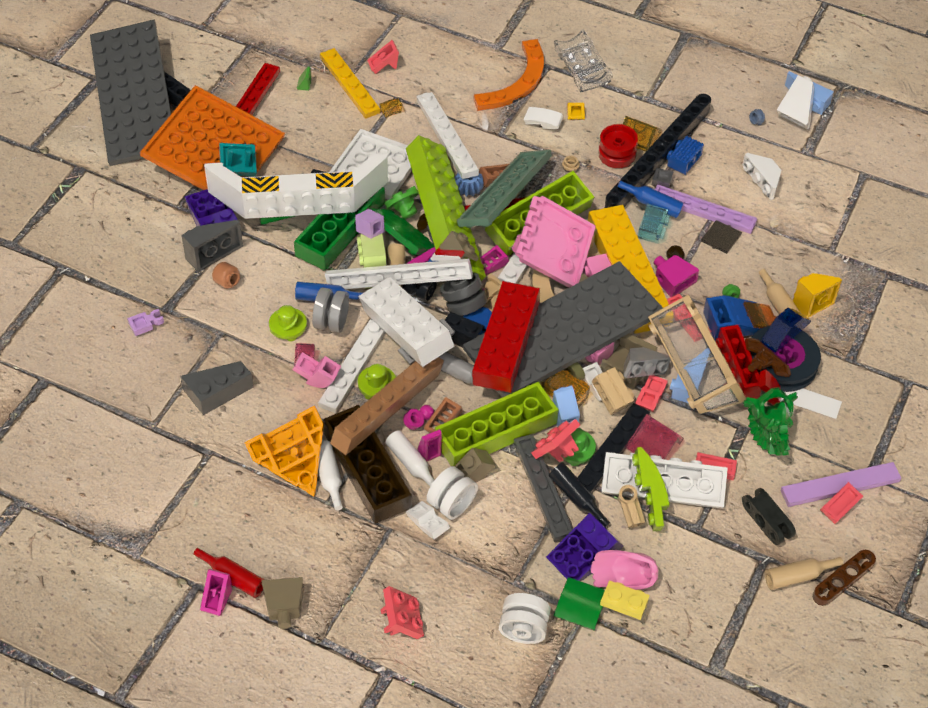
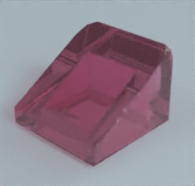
[294,343,316,365]

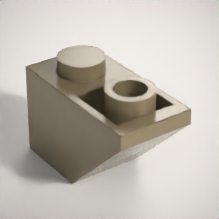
[455,448,496,482]

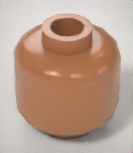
[212,262,240,289]

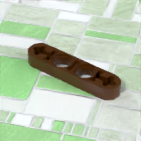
[812,549,876,606]

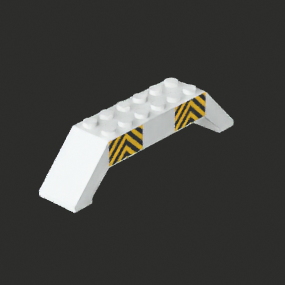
[204,153,388,219]

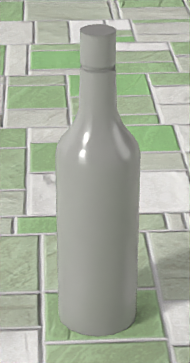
[439,352,495,391]

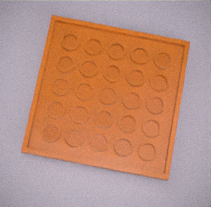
[140,85,285,190]

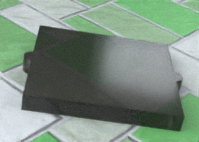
[701,220,742,254]

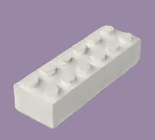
[358,277,454,367]

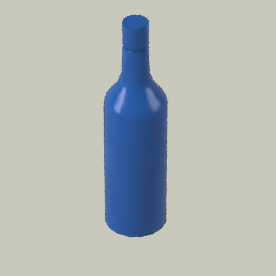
[617,180,683,218]
[295,281,363,302]

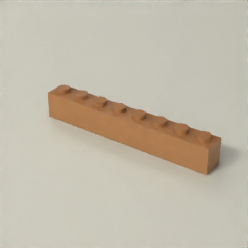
[330,357,444,455]

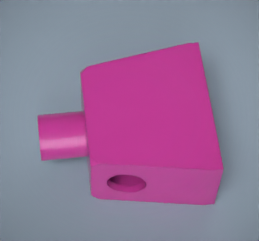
[654,255,699,297]

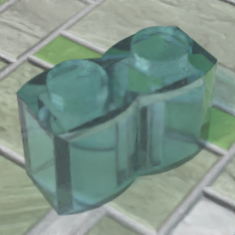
[638,204,670,243]

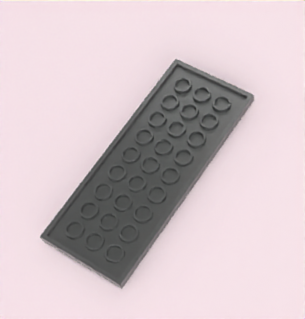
[90,19,172,166]
[463,261,664,397]

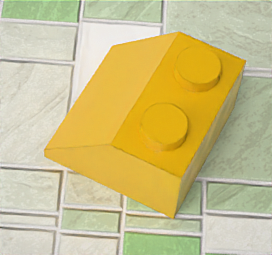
[793,273,842,319]

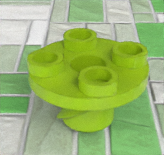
[269,305,307,341]
[358,364,396,400]

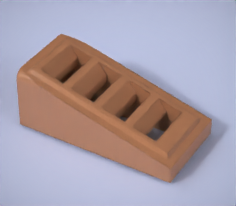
[479,164,509,188]
[424,397,463,433]

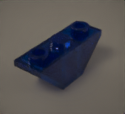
[761,308,811,353]

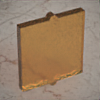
[743,301,778,329]

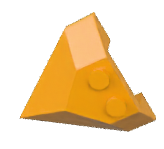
[244,406,324,497]

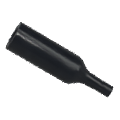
[548,462,611,527]

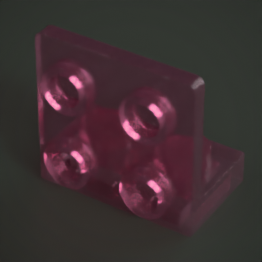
[626,414,684,460]

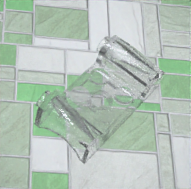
[554,30,613,93]

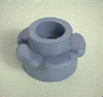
[749,109,765,125]

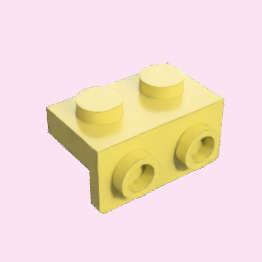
[600,580,650,620]

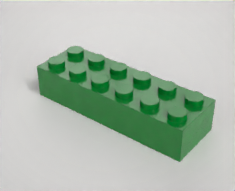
[294,187,385,271]

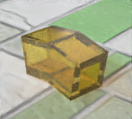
[379,98,403,118]

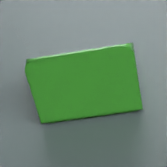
[297,67,311,91]

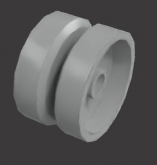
[312,287,349,333]

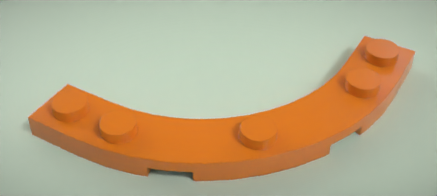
[474,39,544,111]

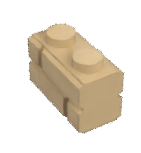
[592,367,634,415]

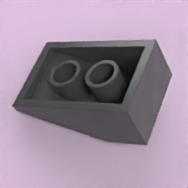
[181,220,243,272]

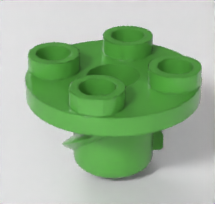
[384,186,419,219]
[561,428,596,466]

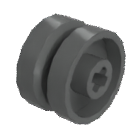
[440,273,488,316]

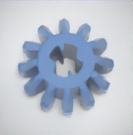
[455,173,484,197]

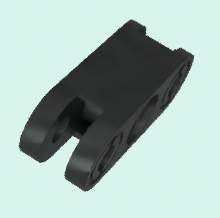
[742,488,796,545]

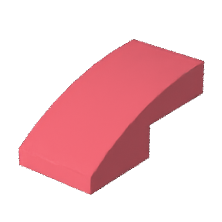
[635,375,668,412]

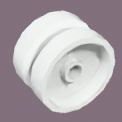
[427,466,478,520]
[499,593,551,644]

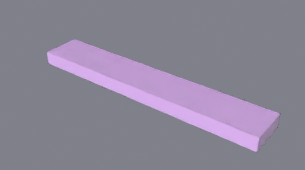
[655,184,757,234]
[780,462,901,507]

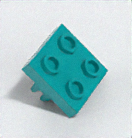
[219,143,257,177]

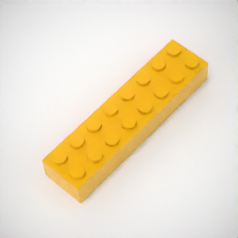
[588,205,673,334]

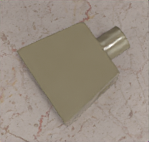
[262,577,304,629]

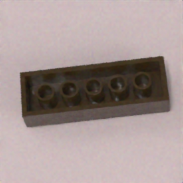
[322,405,412,524]

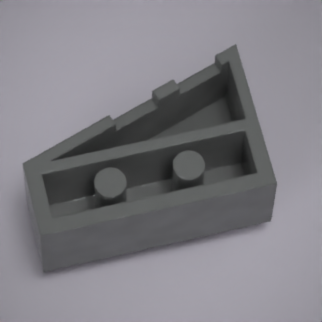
[180,361,253,415]

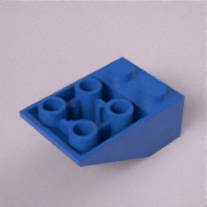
[703,295,766,341]

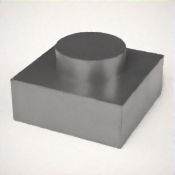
[651,168,673,188]

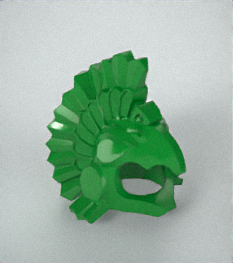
[743,387,798,456]

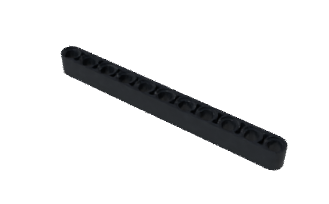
[604,94,711,208]

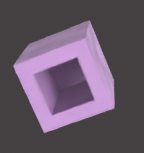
[355,209,384,239]

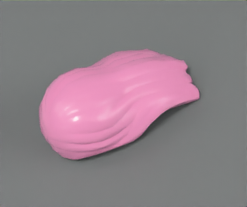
[590,550,659,590]

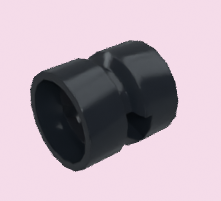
[402,282,437,302]

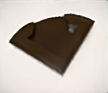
[417,213,428,234]

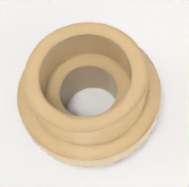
[562,155,580,172]

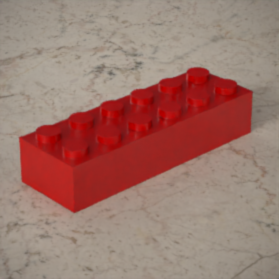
[472,281,540,393]

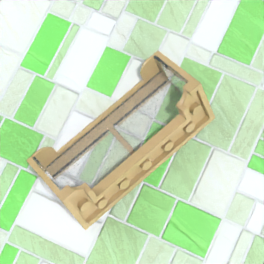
[648,294,746,414]

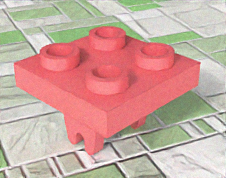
[531,419,580,462]
[380,586,424,639]

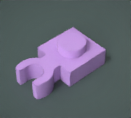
[127,309,164,336]

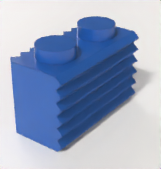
[667,136,704,175]

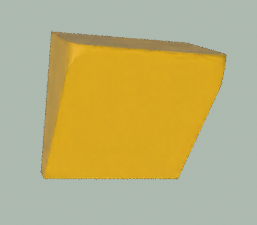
[567,103,585,120]

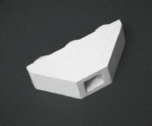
[742,153,782,200]

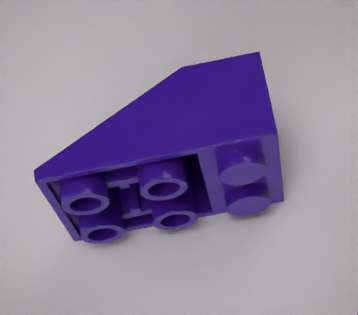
[185,189,238,226]
[546,513,624,581]

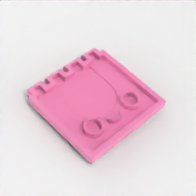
[515,196,596,288]

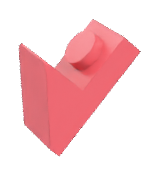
[367,40,399,74]

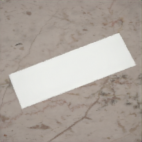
[781,389,842,419]

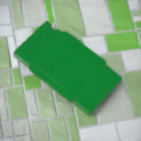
[370,209,435,256]

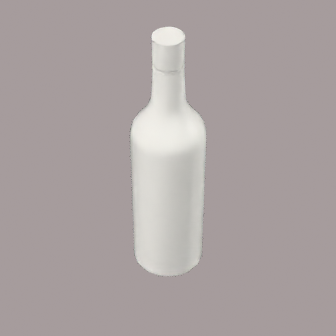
[385,430,435,487]
[318,440,343,510]

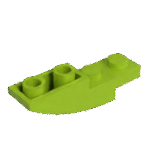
[632,447,670,531]

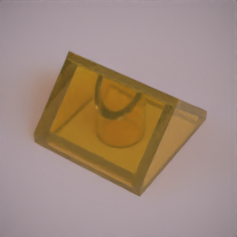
[623,116,662,152]

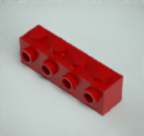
[716,325,762,399]

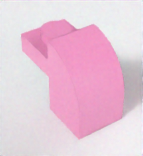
[292,352,341,388]

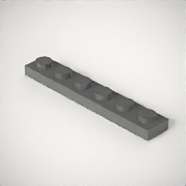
[514,434,573,542]

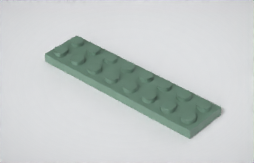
[457,150,552,228]

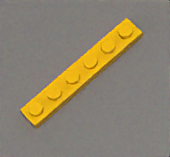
[320,48,380,119]

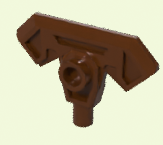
[745,337,791,377]

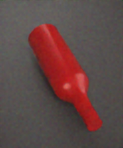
[193,548,265,598]

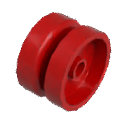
[598,124,638,168]

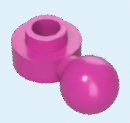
[403,405,434,430]

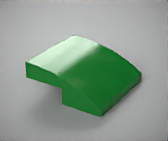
[553,577,605,631]

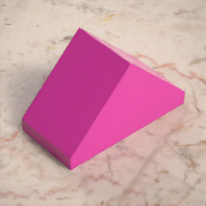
[200,569,232,616]

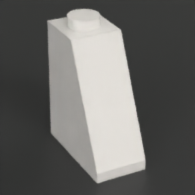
[777,75,815,130]

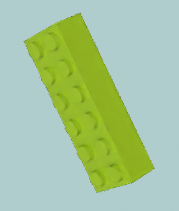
[485,171,595,256]
[435,382,559,466]

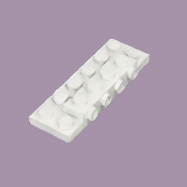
[601,452,727,509]

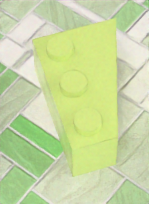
[357,233,386,289]

